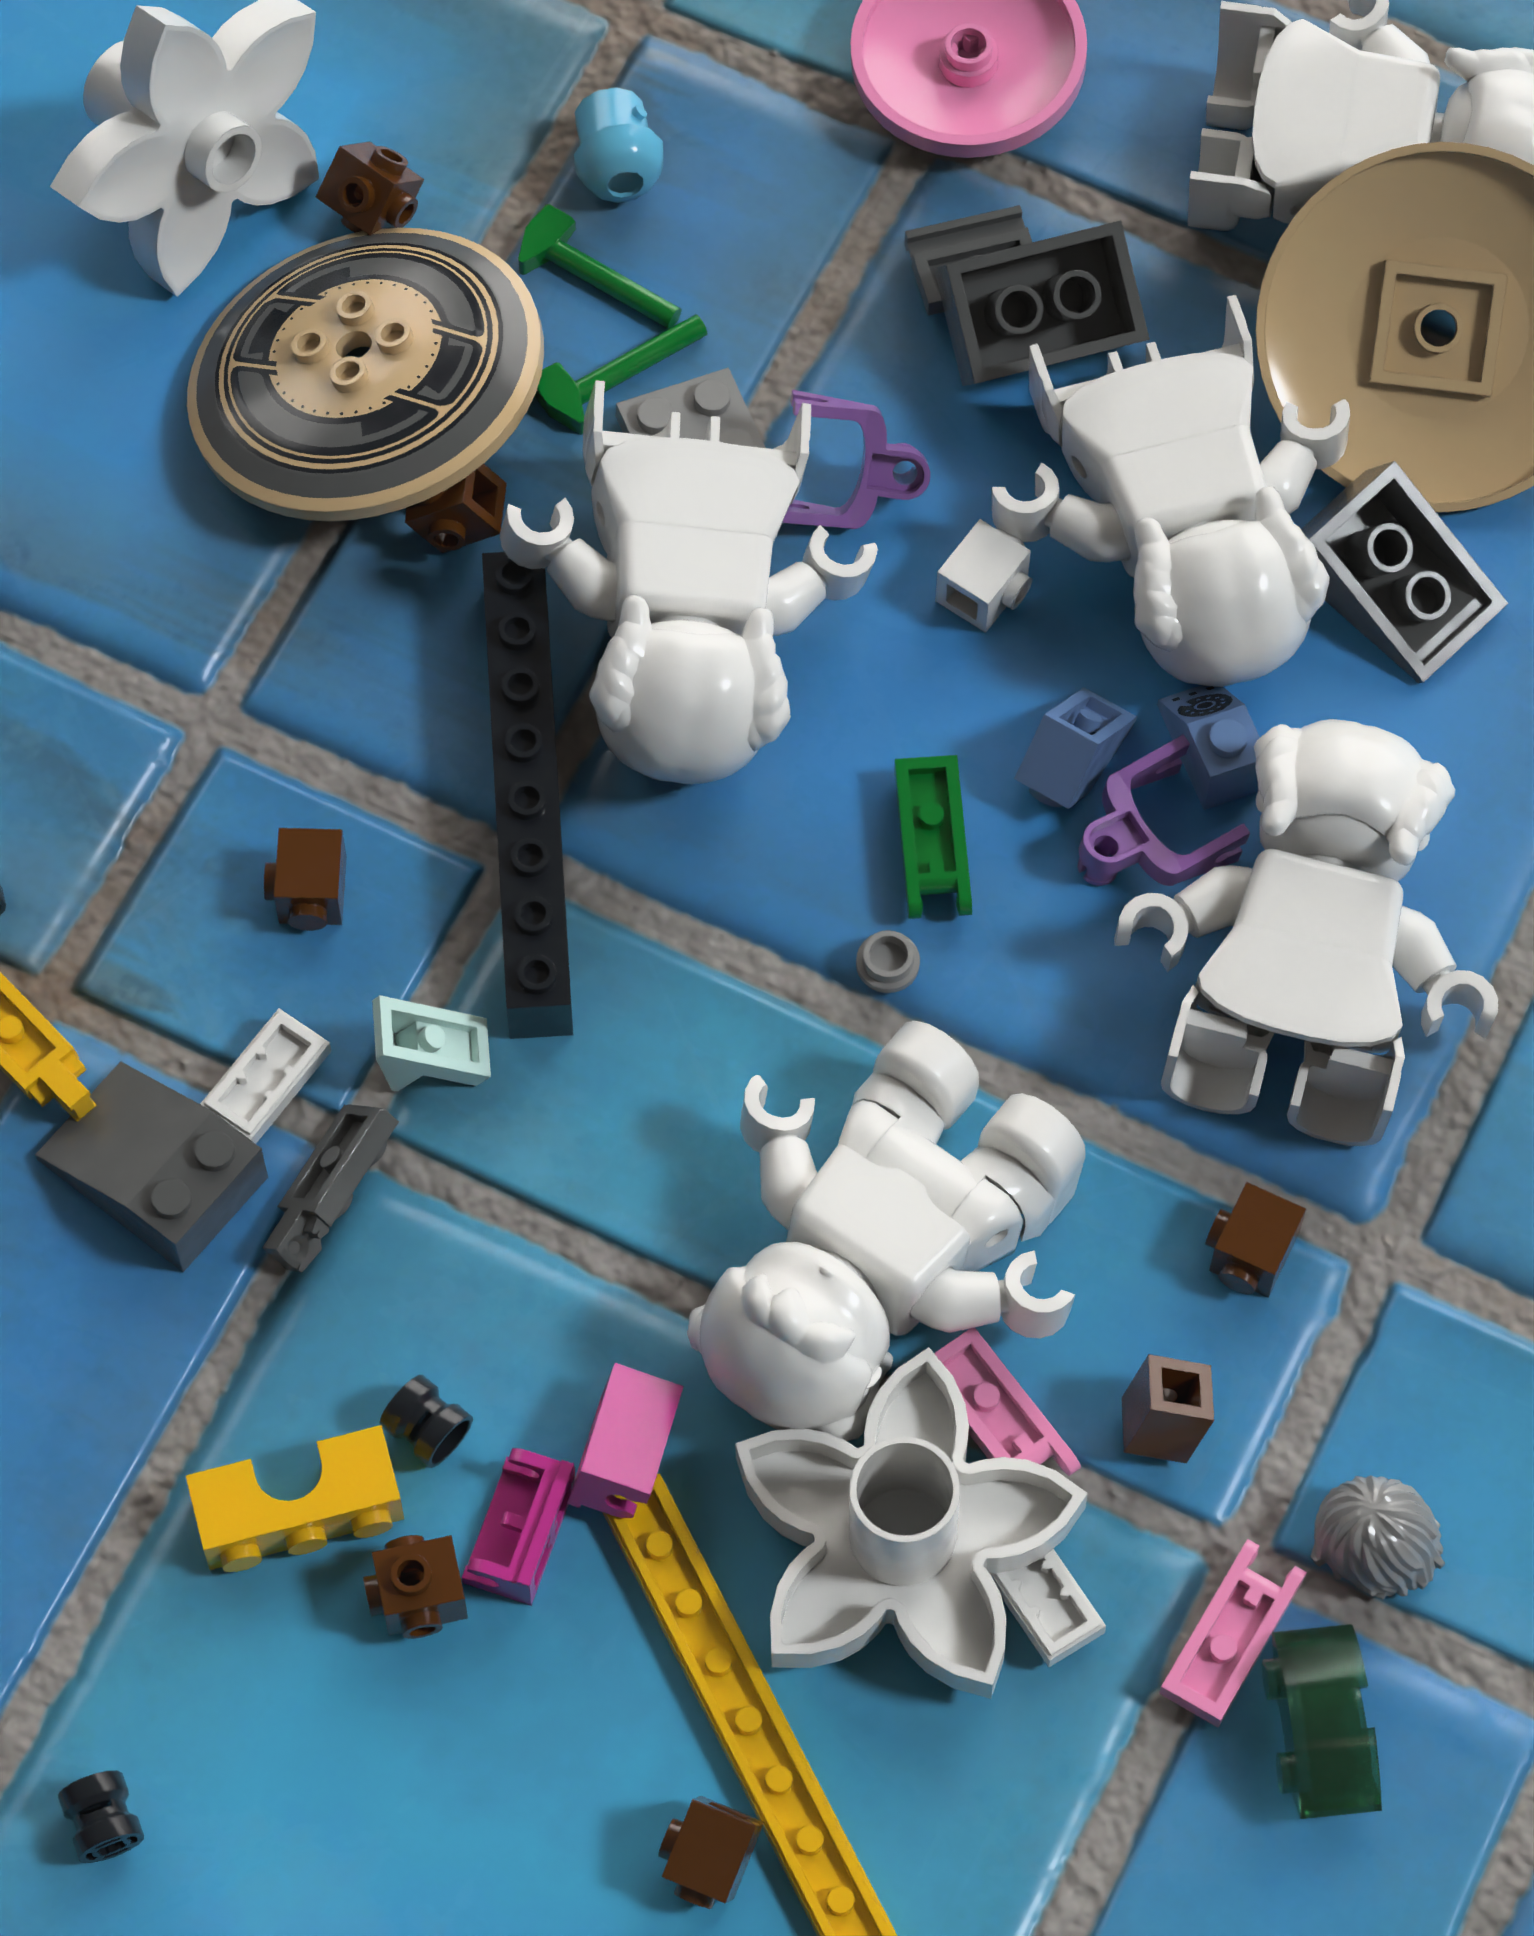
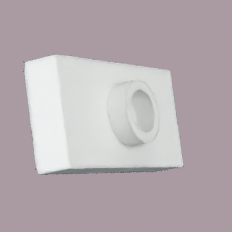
[200,1008,331,1144]
[990,1549,1106,1667]

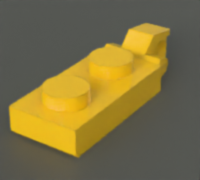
[0,972,97,1122]

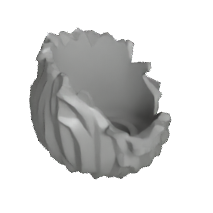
[1310,1475,1445,1600]

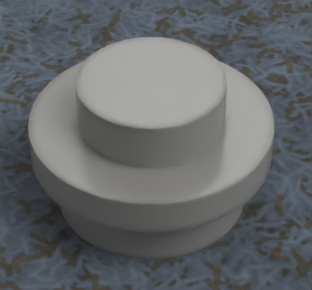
[856,930,920,993]

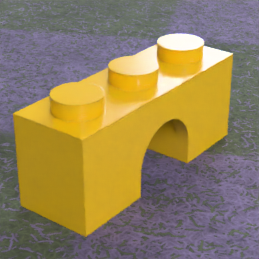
[185,1425,404,1572]

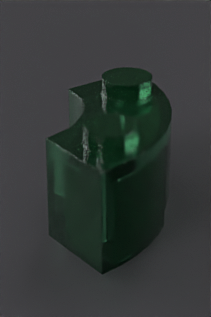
[1262,1624,1382,1819]

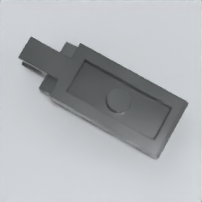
[262,1104,399,1272]

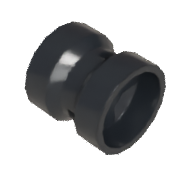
[379,1375,473,1468]
[58,1770,144,1863]

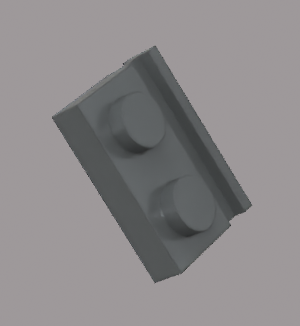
[904,205,1032,316]

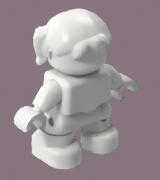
[1188,0,1534,231]
[992,295,1350,687]
[500,380,878,784]
[1114,719,1498,1146]
[687,1021,1086,1441]

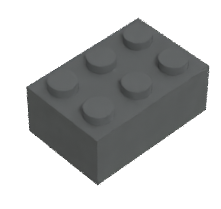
[934,220,1150,386]

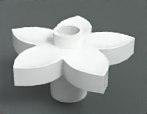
[50,0,319,297]
[735,1347,1088,1699]

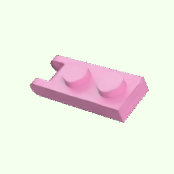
[934,1327,1081,1476]
[1159,1539,1307,1727]

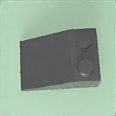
[1301,461,1509,683]
[35,1061,268,1272]

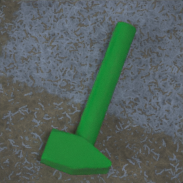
[518,204,682,329]
[535,314,708,435]

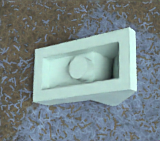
[372,995,491,1091]

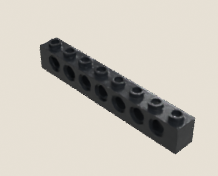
[482,552,573,1039]

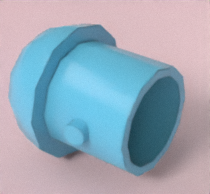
[574,87,664,203]

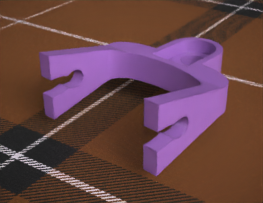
[782,390,930,529]
[1078,735,1250,886]

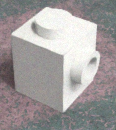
[935,519,1032,633]

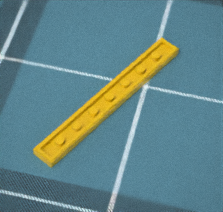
[602,1473,897,1936]

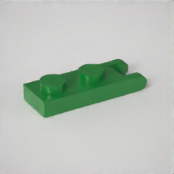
[894,755,972,919]

